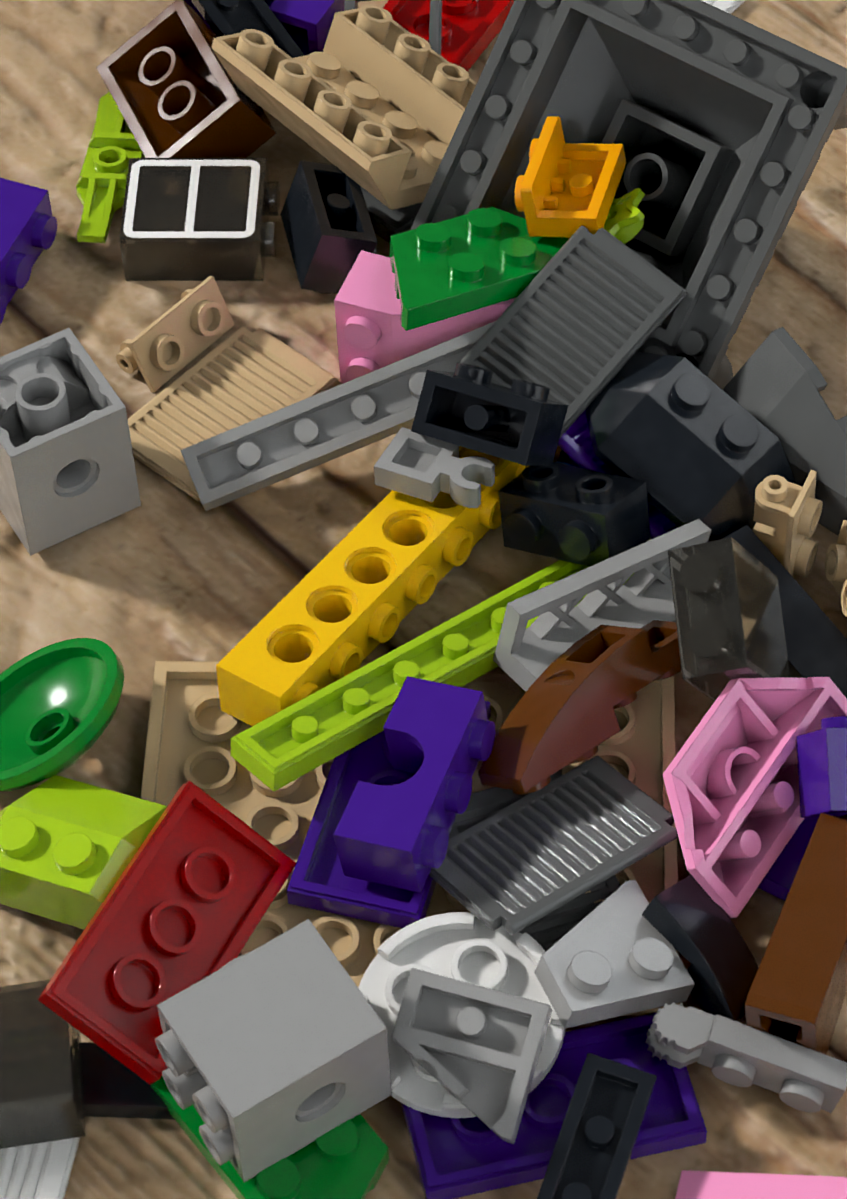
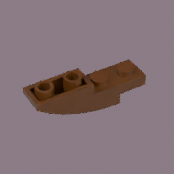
[478,620,705,794]

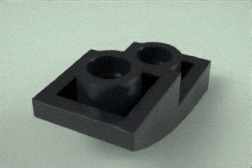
[642,875,759,1023]

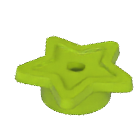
[603,188,645,244]

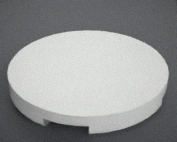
[358,912,565,1118]

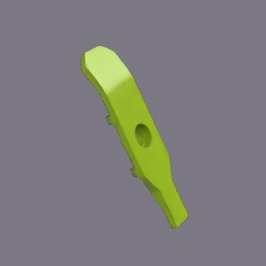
[76,92,144,243]

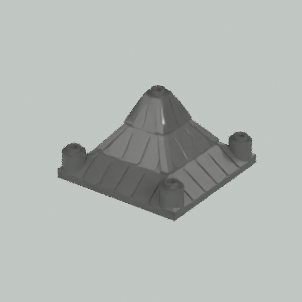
[410,0,847,390]

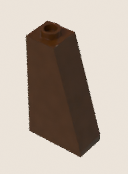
[745,813,847,1055]

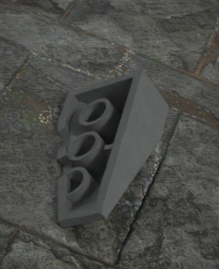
[723,327,847,536]

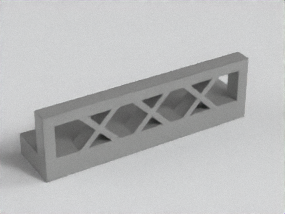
[493,519,726,692]

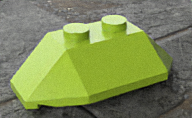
[0,775,167,929]

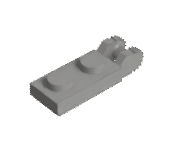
[645,1002,847,1113]

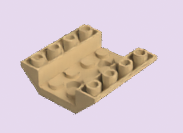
[211,5,477,210]

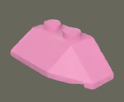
[663,677,847,918]

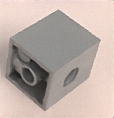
[0,328,141,556]
[155,919,392,1182]

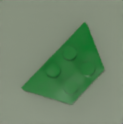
[389,207,569,331]
[151,1076,389,1199]

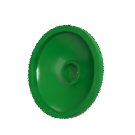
[0,638,124,792]

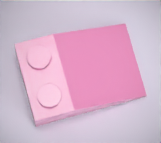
[334,250,517,383]

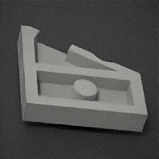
[534,879,695,1029]
[391,968,552,1144]

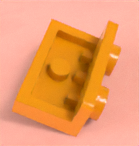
[515,116,626,238]

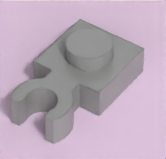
[374,427,495,508]

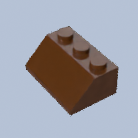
[96,0,277,177]

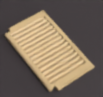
[128,326,339,501]

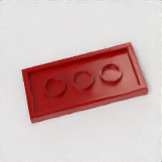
[37,780,296,1085]

